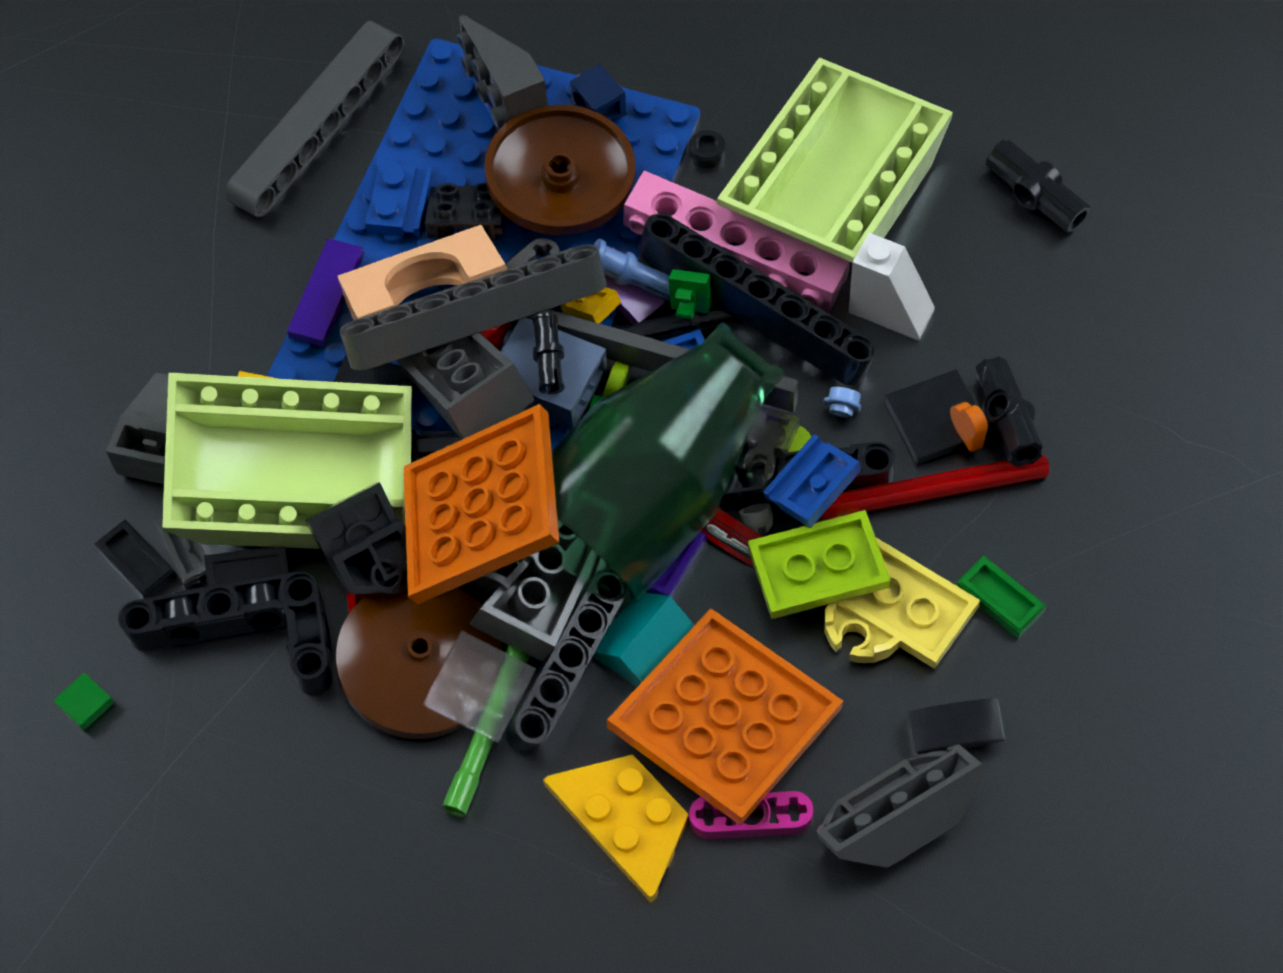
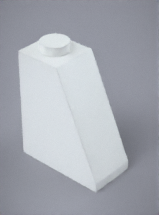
[849,233,935,341]

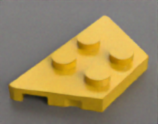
[543,754,689,903]

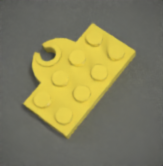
[824,537,980,669]

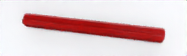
[819,454,1050,520]

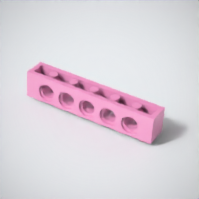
[623,171,851,313]

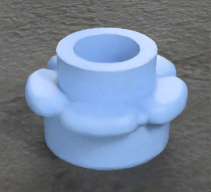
[823,387,861,418]

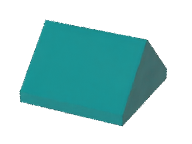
[593,592,694,688]

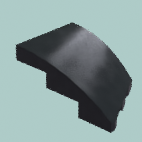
[305,482,408,594]

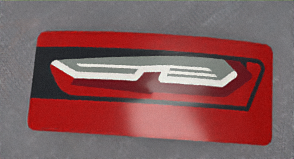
[694,503,763,567]

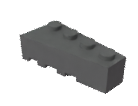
[469,490,618,662]

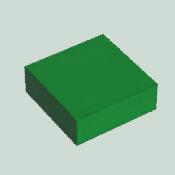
[53,672,114,732]

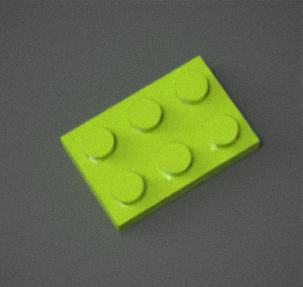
[748,510,891,619]

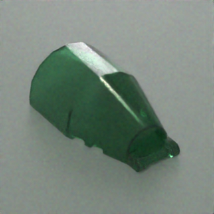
[552,322,785,603]

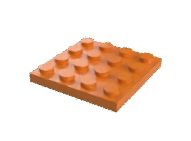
[404,404,559,604]
[607,608,843,826]

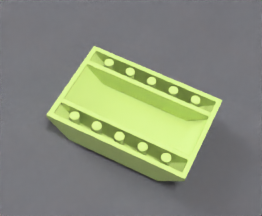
[717,57,953,262]
[162,373,412,549]

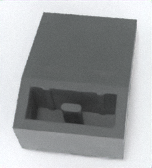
[457,15,548,130]
[106,372,168,485]

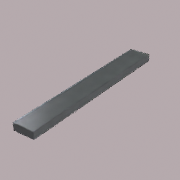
[511,309,798,413]

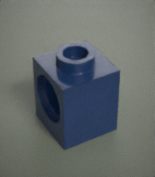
[570,64,627,122]

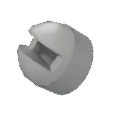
[739,503,773,534]

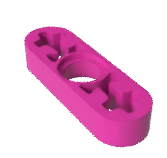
[689,791,813,839]

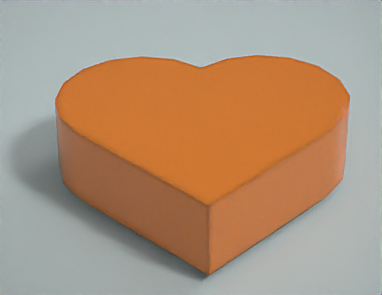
[950,402,988,452]

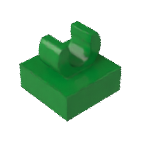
[668,269,712,319]

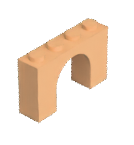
[337,225,507,320]

